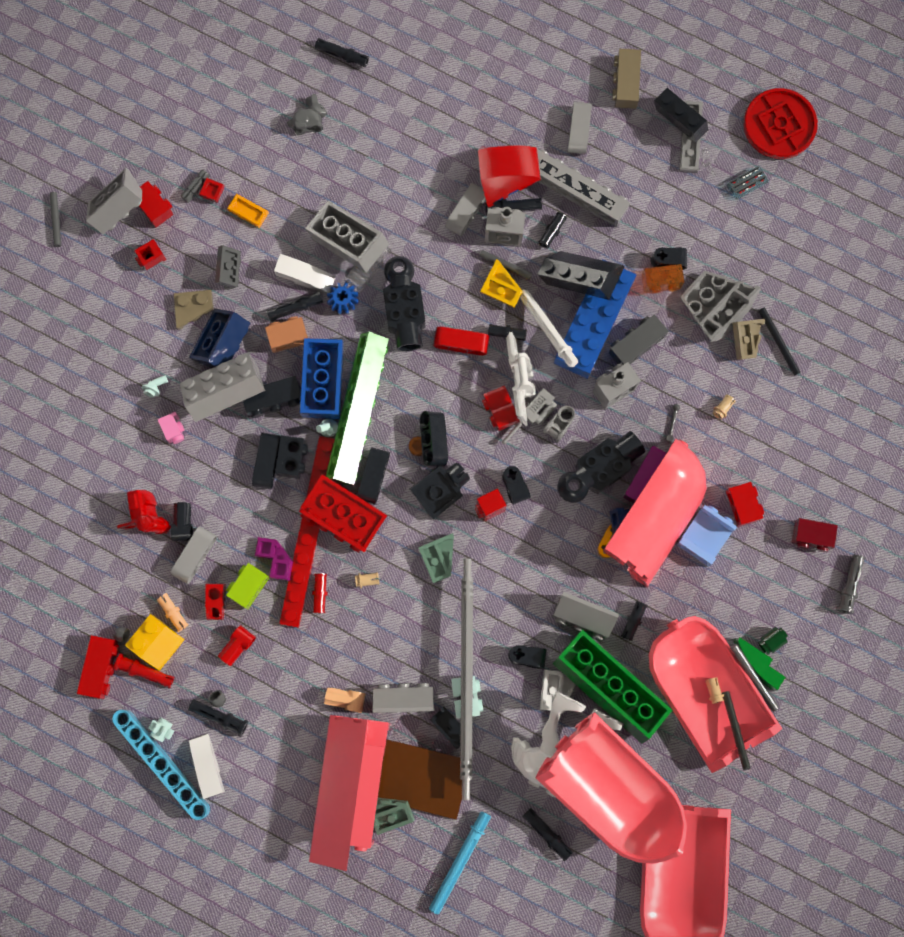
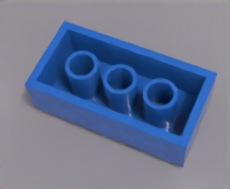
[300,338,344,419]

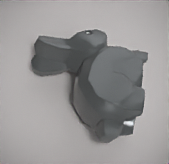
[287,94,327,135]

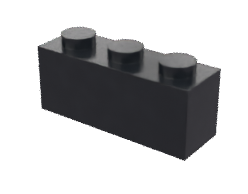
[654,88,709,143]
[243,376,301,418]

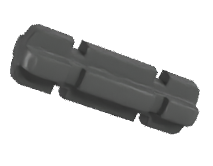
[181,169,210,203]

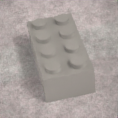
[305,200,389,273]
[180,352,265,422]

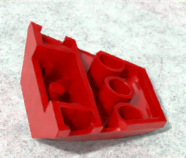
[478,145,541,208]

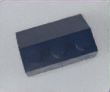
[189,308,250,369]

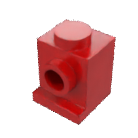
[134,239,166,270]

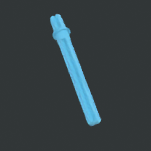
[429,812,491,914]

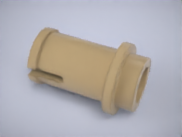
[713,395,736,419]
[355,572,379,589]
[705,677,724,704]

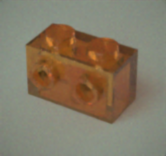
[641,264,684,294]

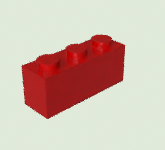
[77,635,120,699]

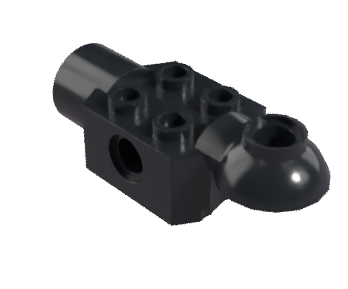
[383,256,426,352]
[557,431,646,503]

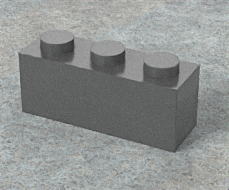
[609,314,669,365]

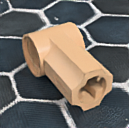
[324,687,366,713]

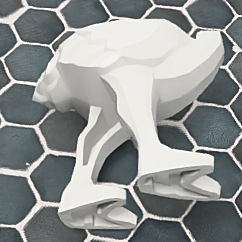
[511,691,623,798]

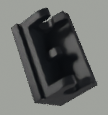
[430,707,460,749]

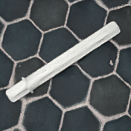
[520,290,578,367]

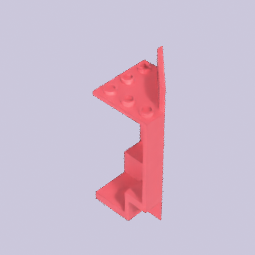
[309,715,390,871]

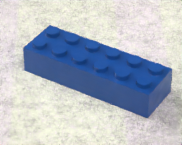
[553,259,637,379]

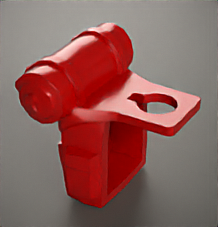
[117,490,171,534]

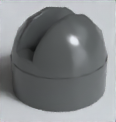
[113,627,130,644]
[208,690,226,708]

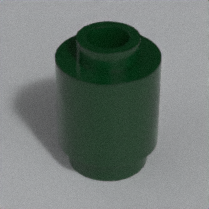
[758,627,788,655]

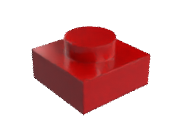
[199,178,225,203]

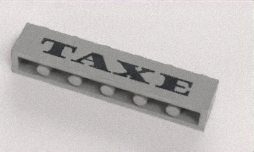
[537,149,630,227]

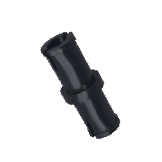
[538,212,567,249]
[488,324,527,341]
[621,601,648,641]

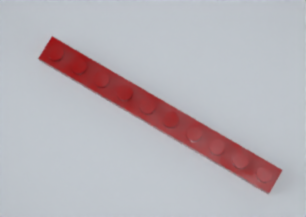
[279,436,335,628]

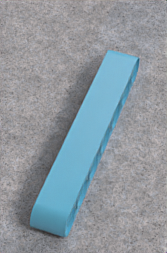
[112,710,210,820]

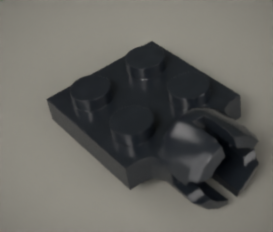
[409,463,470,520]

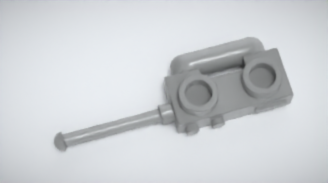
[502,388,557,444]

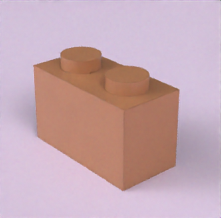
[265,316,308,353]

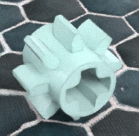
[148,717,174,742]

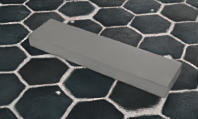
[679,101,703,173]

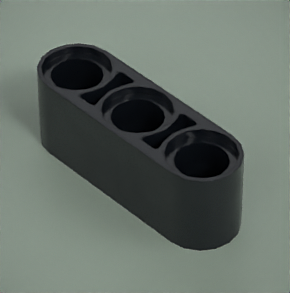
[420,411,448,466]
[252,432,281,489]
[357,447,390,505]

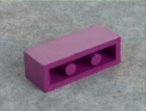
[623,446,667,504]

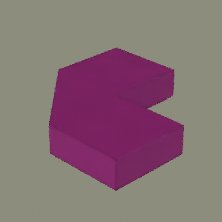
[255,537,293,581]

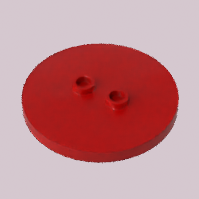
[743,88,818,159]

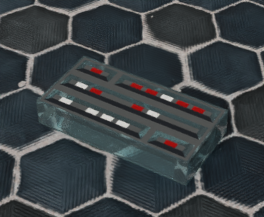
[727,166,769,200]

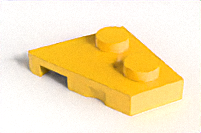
[480,259,523,308]

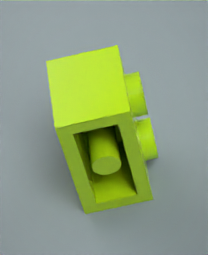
[226,563,270,610]

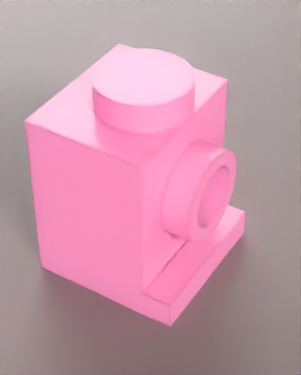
[158,412,185,444]

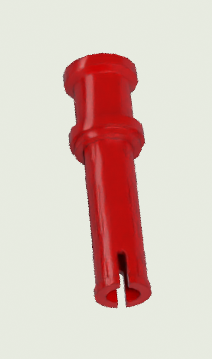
[113,653,175,689]

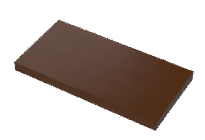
[378,739,462,820]

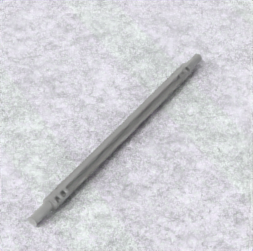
[460,559,473,800]

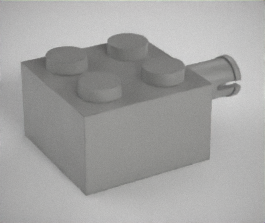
[484,207,526,247]
[592,362,641,410]

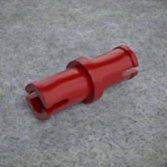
[312,574,328,613]

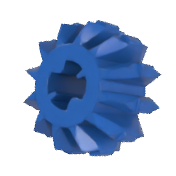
[327,282,359,314]

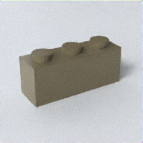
[612,48,641,109]

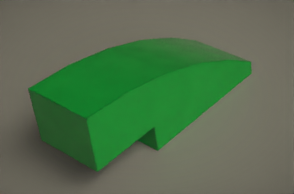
[734,637,786,691]

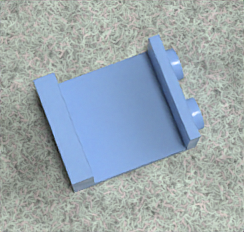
[677,505,737,567]

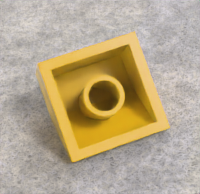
[125,614,185,671]

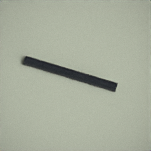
[758,307,801,376]

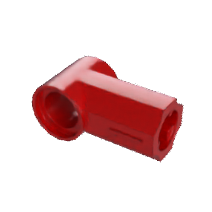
[218,625,256,667]

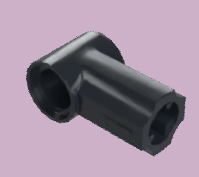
[171,502,193,541]

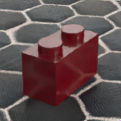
[792,518,838,552]

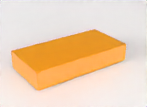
[227,193,269,228]

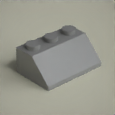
[86,168,142,235]
[552,592,619,640]
[373,683,434,713]

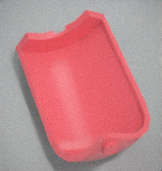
[603,439,706,587]
[649,616,782,773]
[535,712,687,864]
[640,805,731,937]

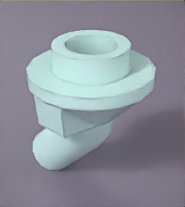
[142,375,168,397]
[316,419,338,437]

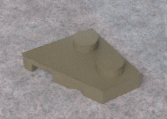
[174,290,214,330]
[732,319,765,360]

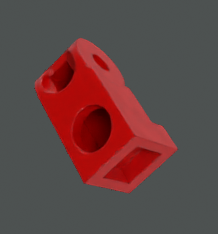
[205,584,226,620]

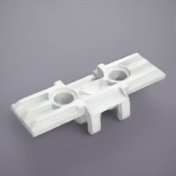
[506,332,536,426]

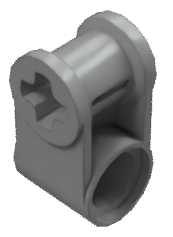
[543,406,575,443]

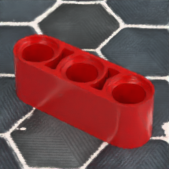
[433,326,490,356]

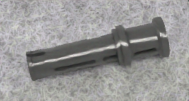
[836,554,865,614]

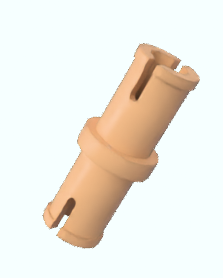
[156,593,189,632]

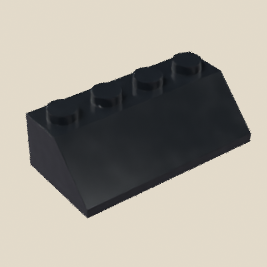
[538,251,624,300]

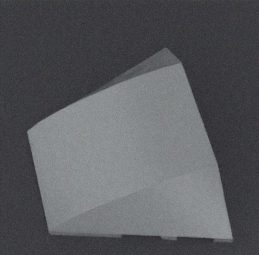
[680,271,761,342]

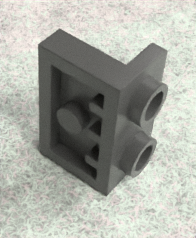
[215,245,241,290]

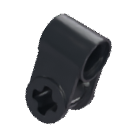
[650,247,687,270]
[502,466,531,505]
[508,645,547,669]

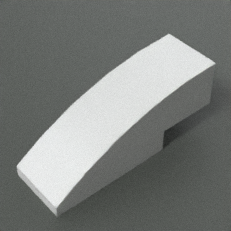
[274,254,336,294]
[189,734,225,799]

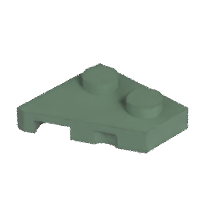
[418,533,454,584]
[374,797,415,835]

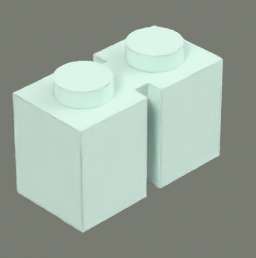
[451,676,483,719]

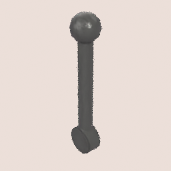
[666,404,680,442]

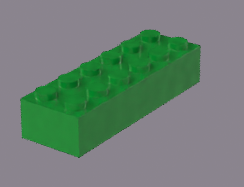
[552,630,673,744]

